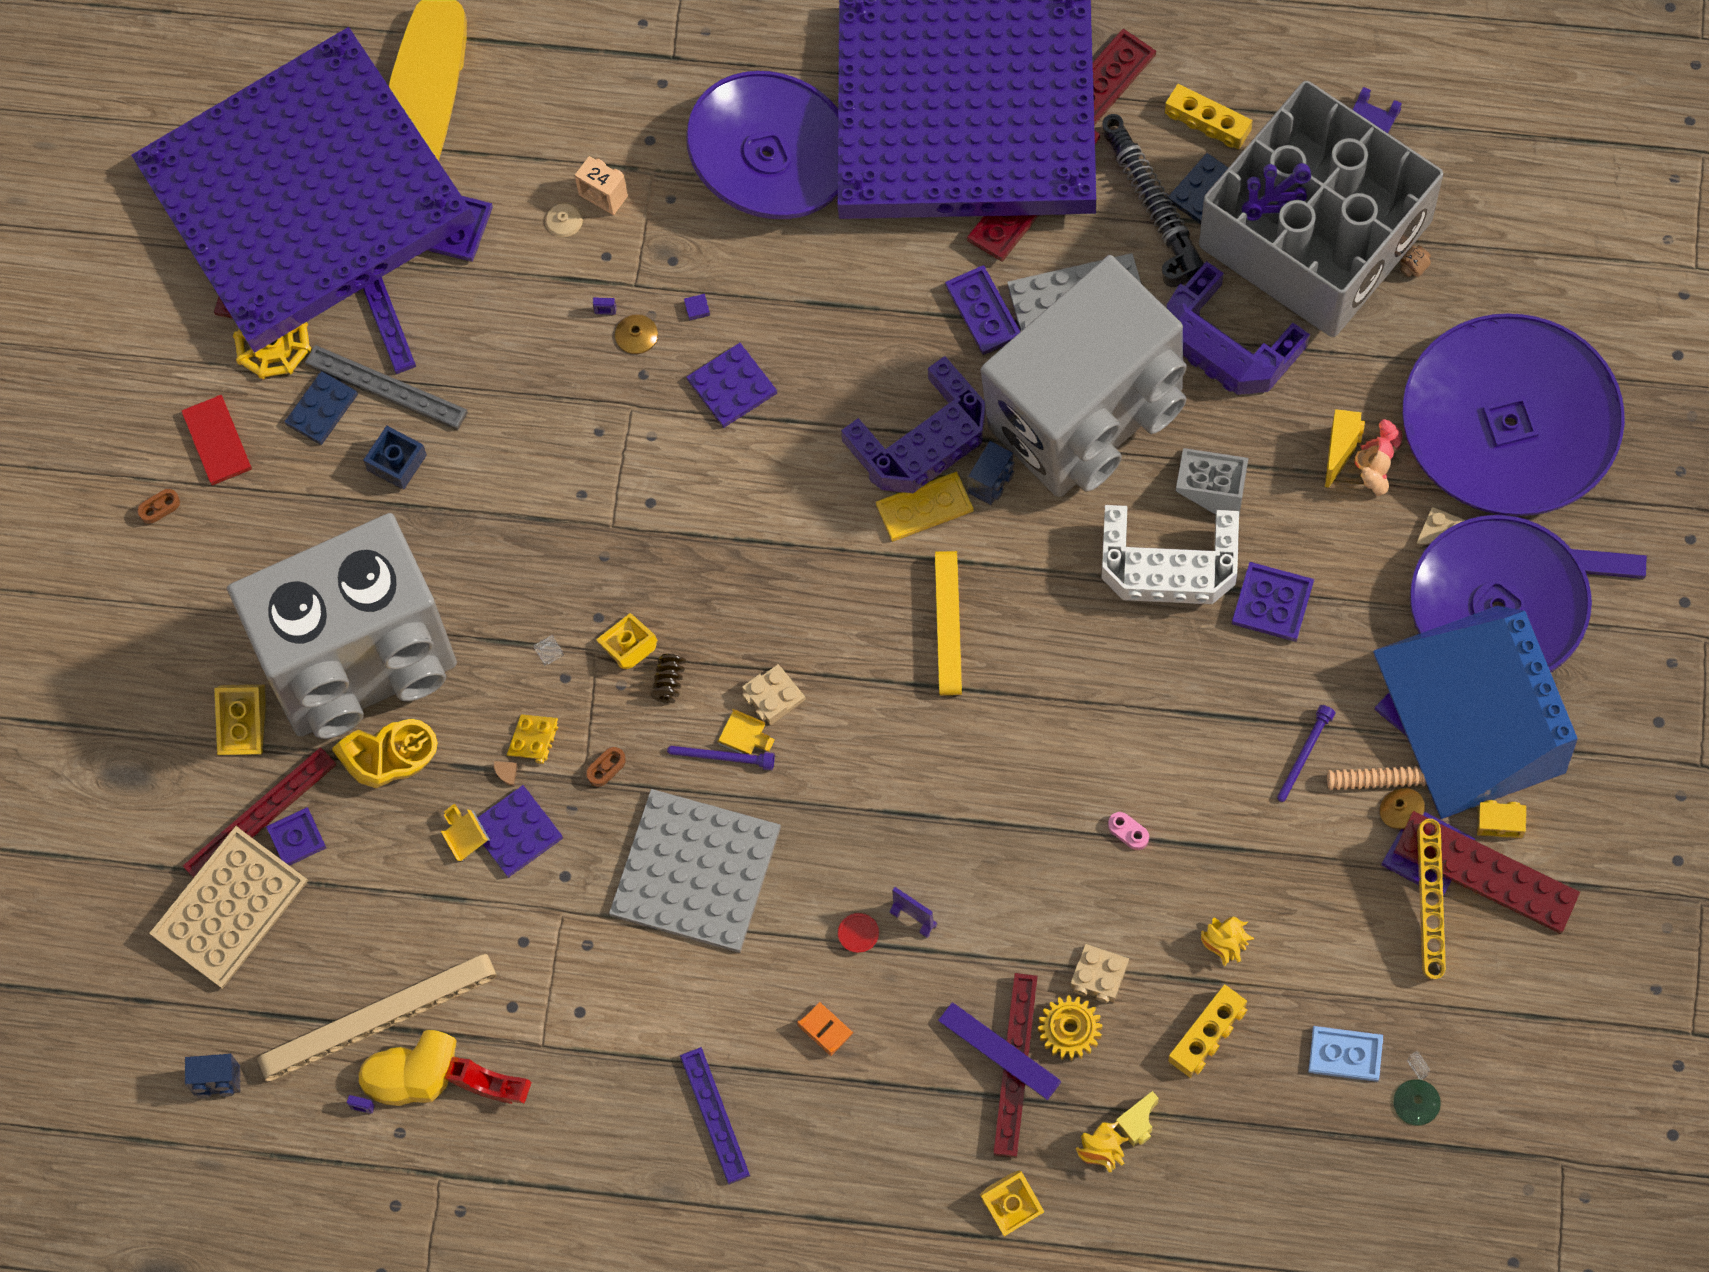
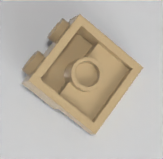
[742,664,806,726]
[1070,944,1129,1003]

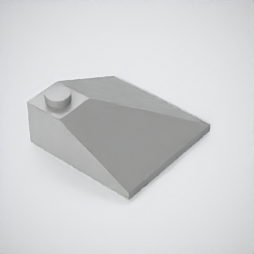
[1176,448,1248,514]

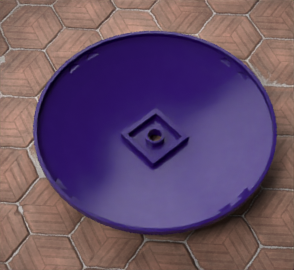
[1402,313,1625,516]

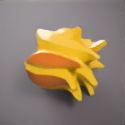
[1201,916,1254,966]
[1076,1122,1129,1173]

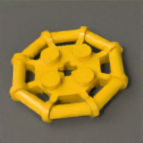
[233,322,311,379]

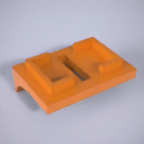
[797,1002,853,1056]

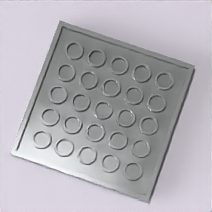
[609,789,781,953]

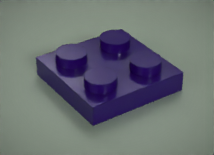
[266,807,327,866]

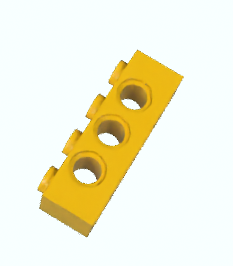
[1165,84,1252,150]
[1168,984,1247,1078]

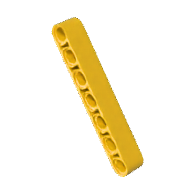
[935,551,962,696]
[1417,819,1446,979]

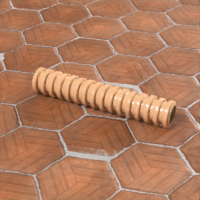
[1327,766,1426,790]

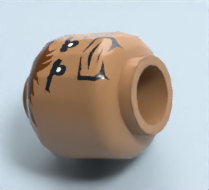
[1399,245,1431,277]

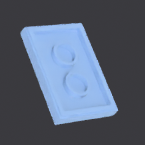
[1308,1026,1383,1082]

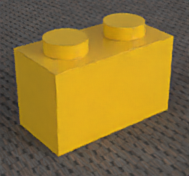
[1477,800,1526,839]

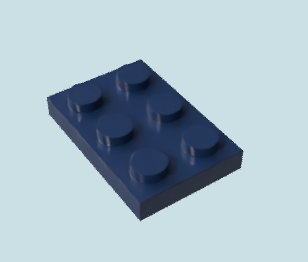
[1168,153,1228,224]
[285,371,358,445]

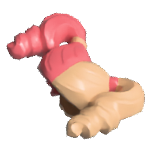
[1355,419,1403,496]

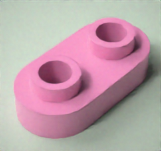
[1108,812,1149,850]

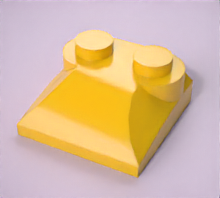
[596,613,657,669]
[979,1170,1044,1236]

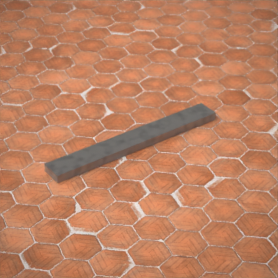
[305,345,468,430]

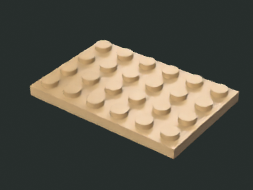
[149,826,308,989]

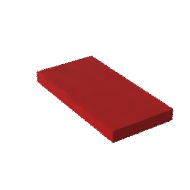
[181,394,252,486]

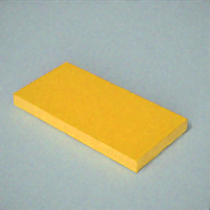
[876,471,973,542]

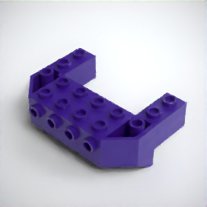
[1166,261,1310,395]
[841,356,986,493]

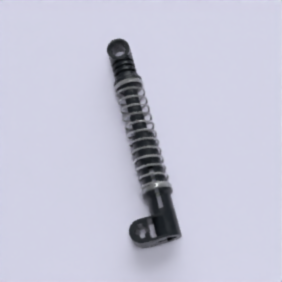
[1102,114,1204,287]

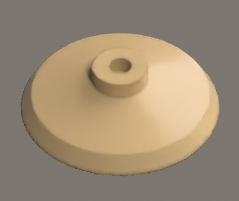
[545,203,583,237]

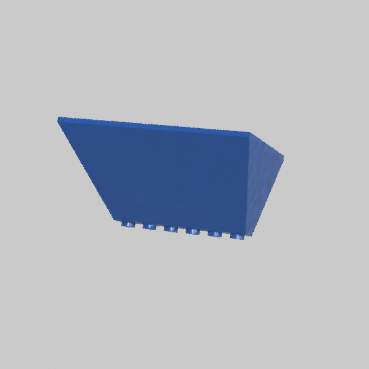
[1373,606,1578,819]

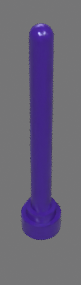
[1277,705,1336,802]
[667,746,775,771]

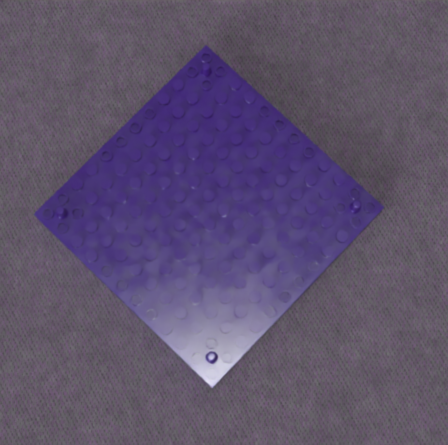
[838,0,1096,219]
[131,27,475,353]

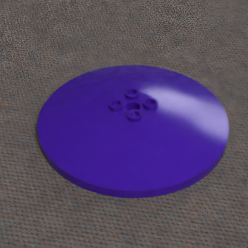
[686,71,838,219]
[1410,515,1592,672]

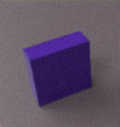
[684,294,710,321]
[593,297,617,315]
[347,1095,375,1114]

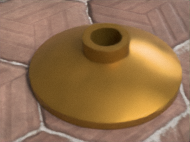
[615,314,658,354]
[1379,788,1425,830]

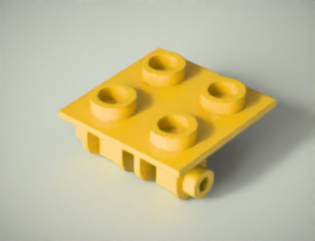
[507,714,558,764]

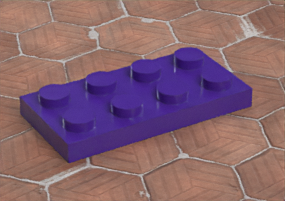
[945,265,1020,355]

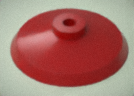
[838,913,879,953]

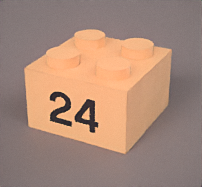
[575,156,628,216]

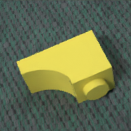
[1116,1091,1158,1147]

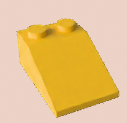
[1325,409,1365,488]
[214,684,266,755]

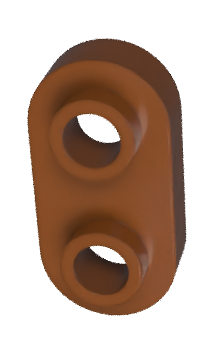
[138,489,180,524]
[587,747,626,787]

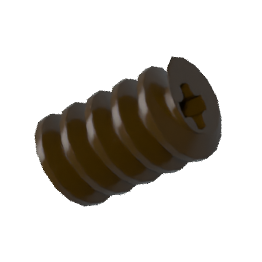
[651,654,686,703]

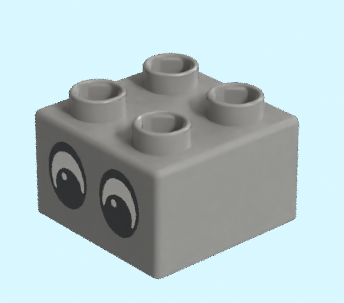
[1199,81,1443,337]
[981,255,1187,497]
[227,513,457,739]

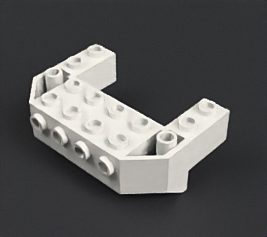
[1102,505,1239,604]

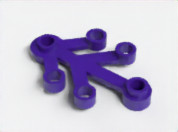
[1242,163,1311,221]

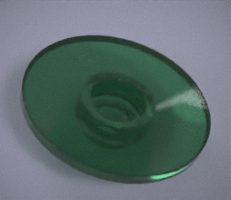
[1393,1079,1441,1126]

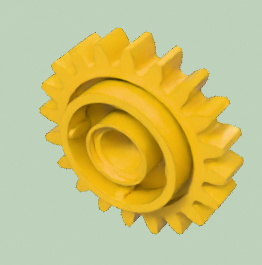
[1038,995,1102,1061]

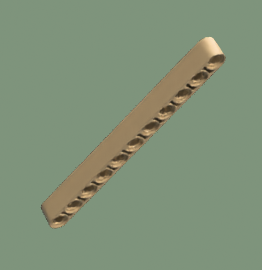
[257,954,497,1081]

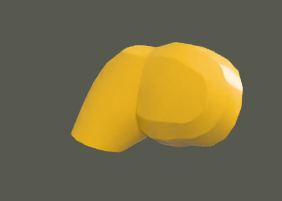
[332,719,438,788]
[359,1030,457,1106]

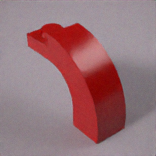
[445,1057,532,1104]

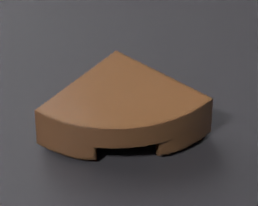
[494,761,517,786]

